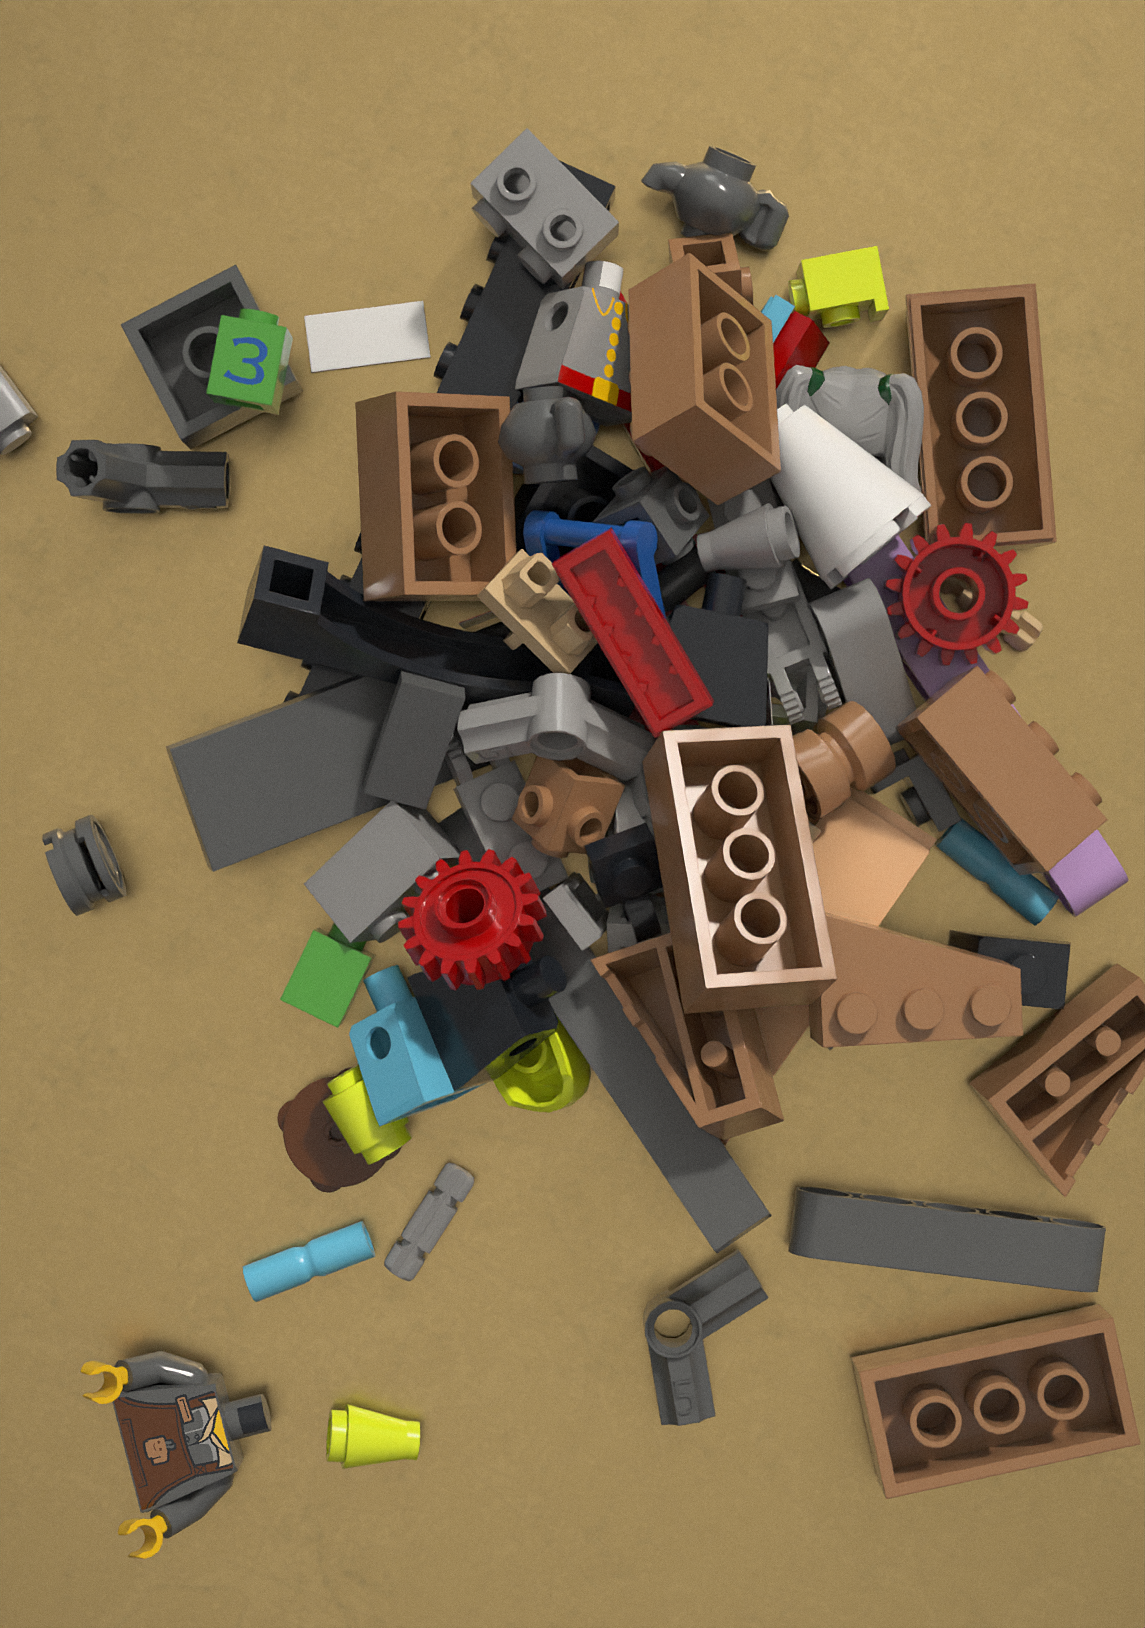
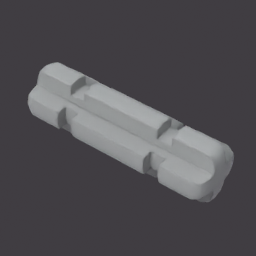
[384,1162,474,1281]

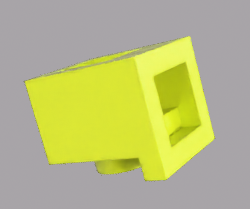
[788,246,889,328]

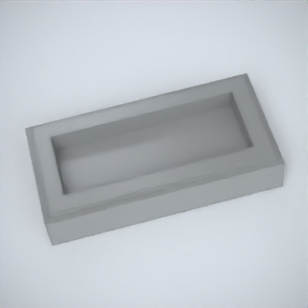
[543,872,609,951]

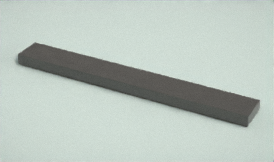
[438,807,772,1253]

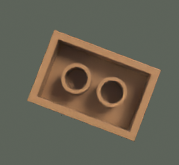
[627,253,781,505]
[355,391,516,601]
[895,666,1108,875]

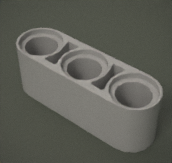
[807,578,916,745]

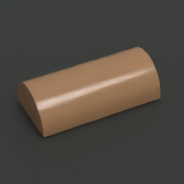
[905,283,1057,552]

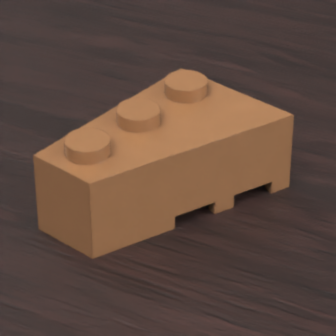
[809,912,1023,1048]
[591,933,784,1140]
[969,963,1145,1197]

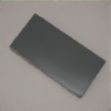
[363,671,465,810]

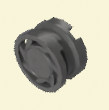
[42,815,127,916]

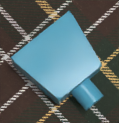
[349,965,486,1127]

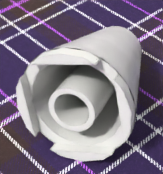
[770,403,931,589]

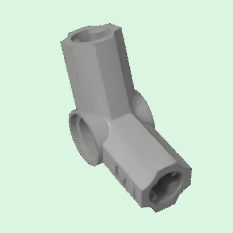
[458,673,654,781]

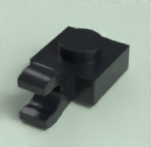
[584,823,663,943]

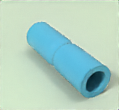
[936,818,1059,926]
[243,1221,375,1302]

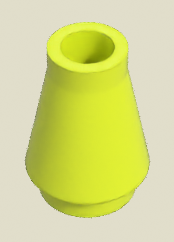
[326,1404,420,1469]

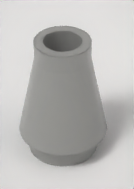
[697,503,800,573]

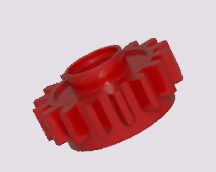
[883,523,1029,666]
[398,849,547,990]

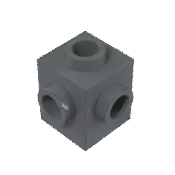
[592,466,710,565]

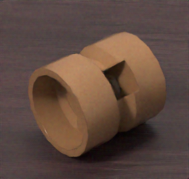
[793,701,896,820]

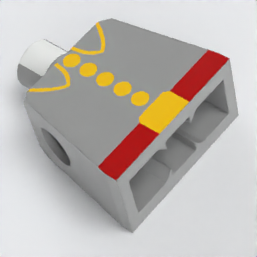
[515,261,632,426]

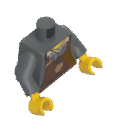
[81,1351,272,1559]

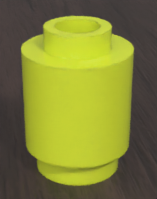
[323,1064,412,1165]

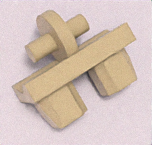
[477,549,598,674]

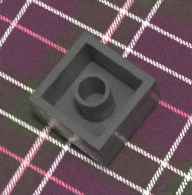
[120,265,303,449]

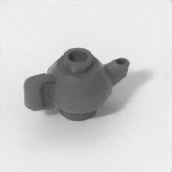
[641,145,789,251]
[498,386,597,485]

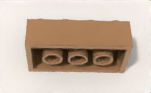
[642,725,837,1014]
[851,1304,1141,1499]

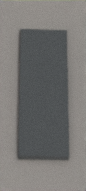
[166,621,511,872]

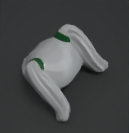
[771,365,924,492]

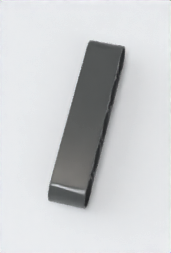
[788,1187,1106,1292]

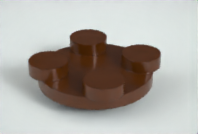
[277,1067,402,1193]

